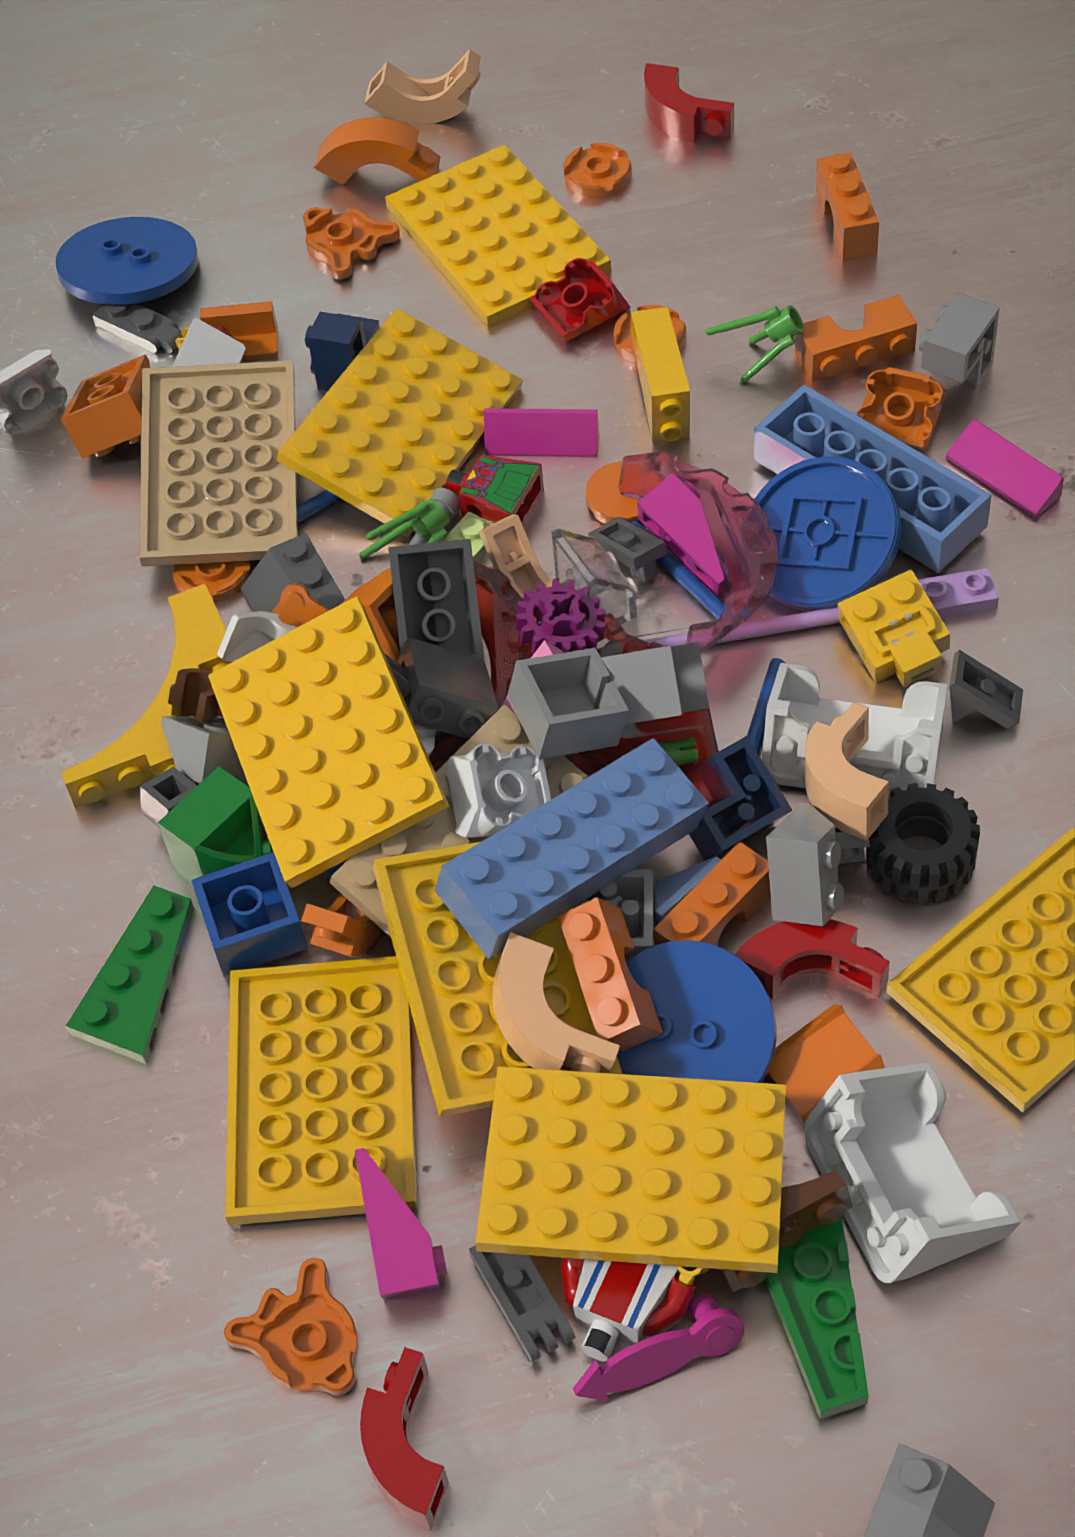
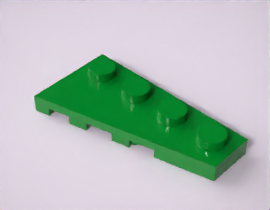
[66,885,194,1064]
[765,1216,869,1419]

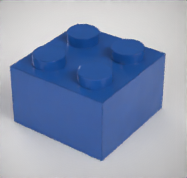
[191,852,308,977]

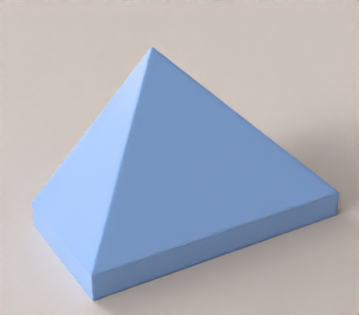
[655,856,721,926]

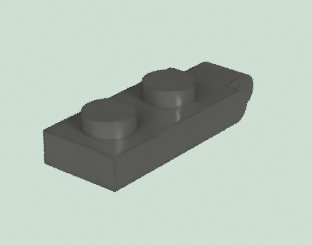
[92,303,183,353]

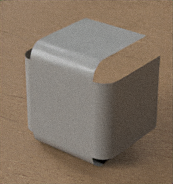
[601,628,709,739]

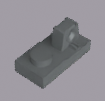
[588,517,668,583]

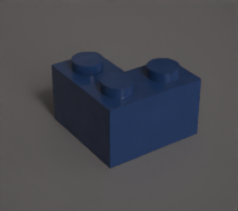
[305,311,380,392]
[689,736,792,861]

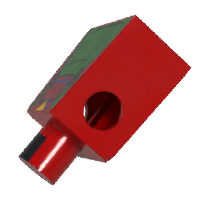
[446,455,544,525]

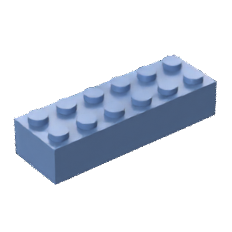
[754,385,992,573]
[435,738,709,960]

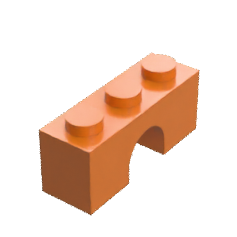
[816,153,879,261]
[795,294,917,382]
[653,841,771,946]
[558,897,663,1051]

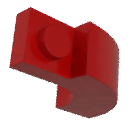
[644,63,734,143]
[735,919,890,999]
[360,1347,449,1531]

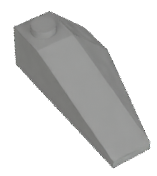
[864,1443,995,1537]

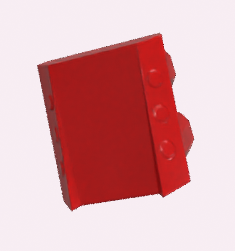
[529,258,631,342]

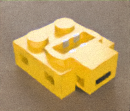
[837,569,950,687]

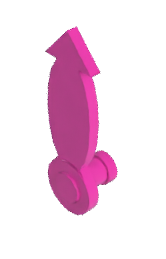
[573,1293,745,1402]

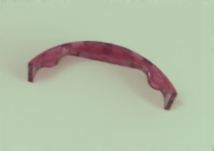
[618,452,778,654]

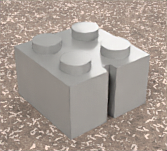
[507,648,629,760]

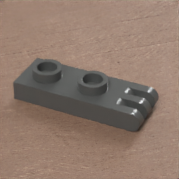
[469,1246,576,1362]

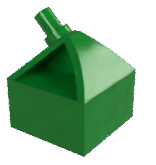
[158,766,274,883]

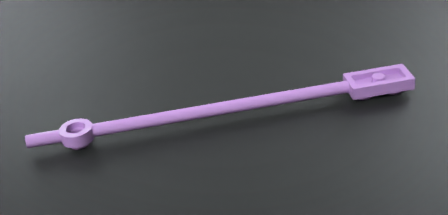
[514,568,999,668]

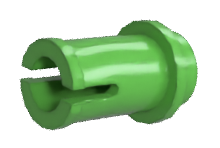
[655,737,698,766]

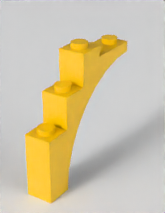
[61,584,232,808]

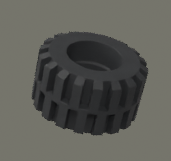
[865,783,980,904]

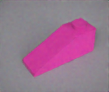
[637,473,725,598]
[355,1148,447,1299]

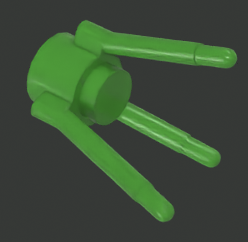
[705,305,804,383]
[359,498,450,559]

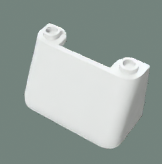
[762,663,948,798]
[804,1062,1021,1283]

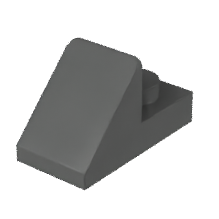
[949,650,1023,729]

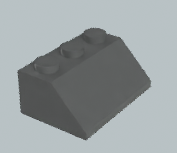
[240,533,345,612]
[388,539,484,660]

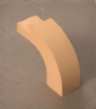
[364,49,481,123]
[478,514,552,622]
[805,702,889,841]
[492,932,620,1073]

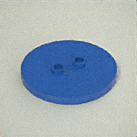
[55,217,198,305]
[742,457,901,611]
[617,940,777,1083]

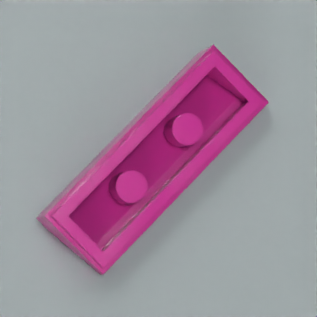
[484,408,600,456]
[946,419,1064,518]

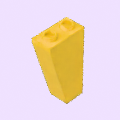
[631,307,690,442]

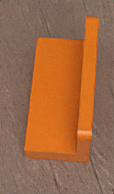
[200,301,278,361]

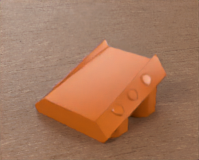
[857,367,947,452]
[765,1004,885,1130]

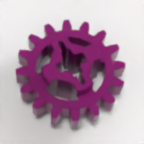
[515,578,606,654]

